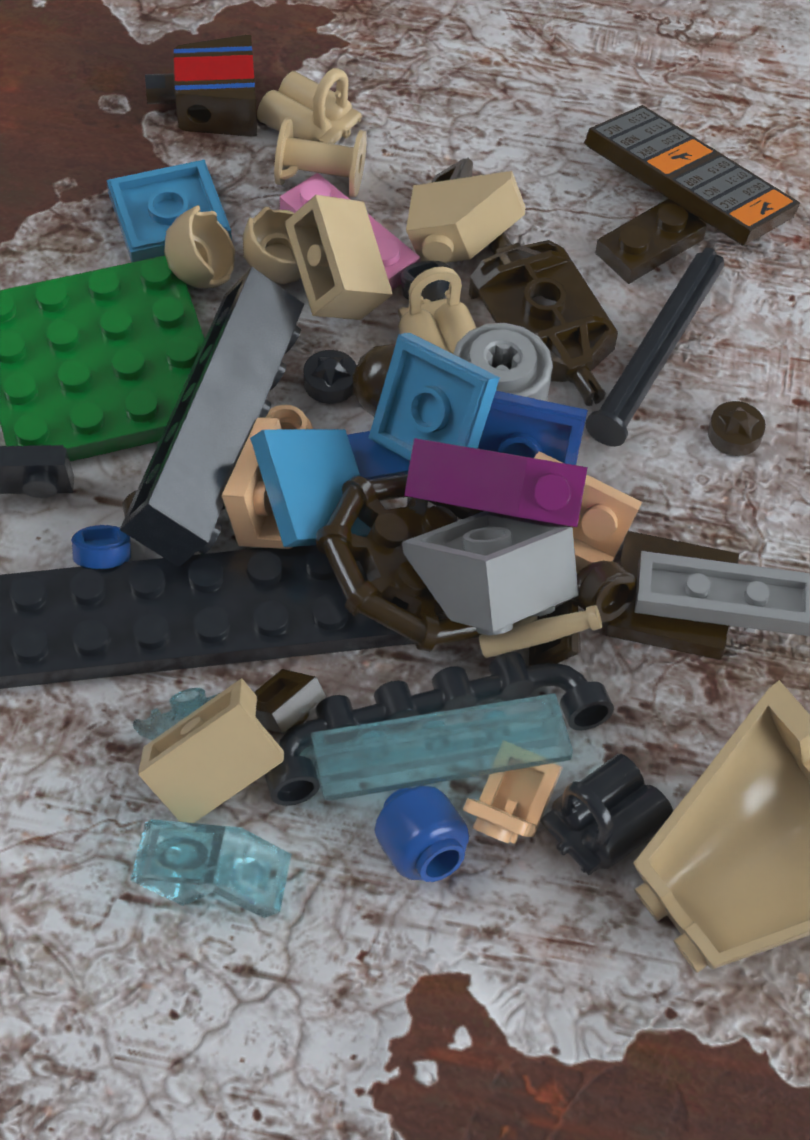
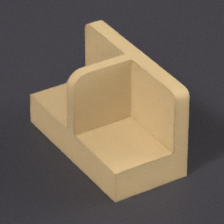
[138,678,284,826]

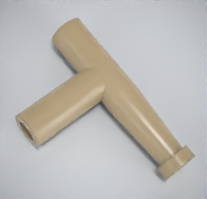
[479,605,602,658]

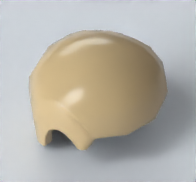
[164,205,235,289]
[242,207,301,284]

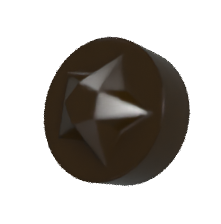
[708,401,766,456]

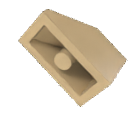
[406,171,526,263]

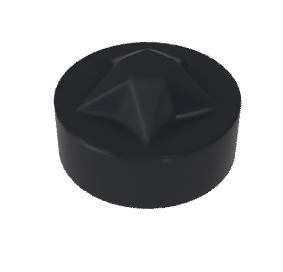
[400,261,452,302]
[303,350,357,404]

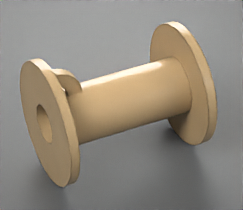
[274,118,367,197]

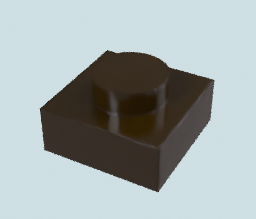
[254,669,326,734]

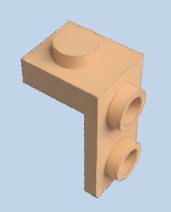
[463,742,563,844]

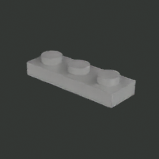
[634,551,810,636]

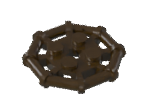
[316,474,483,652]

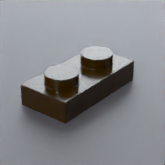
[595,199,707,284]

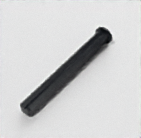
[585,248,725,447]

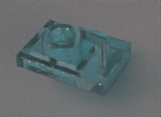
[130,819,292,918]

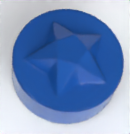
[71,525,131,569]

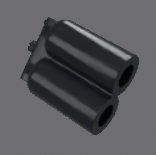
[540,754,673,875]

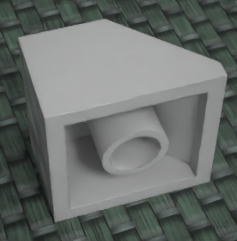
[402,511,578,635]

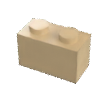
[285,195,393,320]

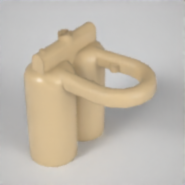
[257,68,362,144]
[398,267,476,354]

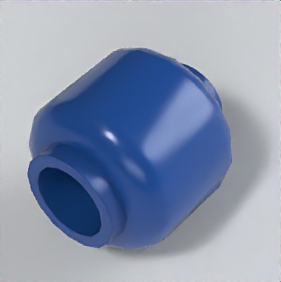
[374,786,470,882]

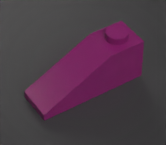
[404,438,588,527]

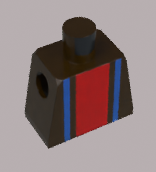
[145,35,257,137]

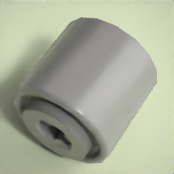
[453,323,553,401]

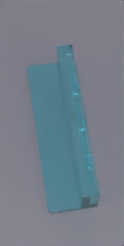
[311,693,573,801]

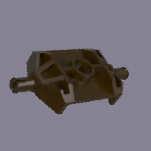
[469,232,618,406]

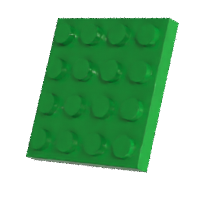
[0,255,205,462]

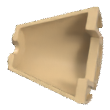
[633,680,810,973]

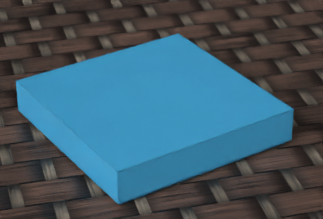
[106,160,232,262]
[368,333,500,461]
[250,429,371,547]

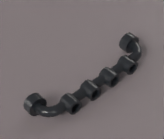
[265,652,614,806]

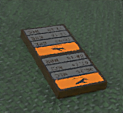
[584,105,800,246]

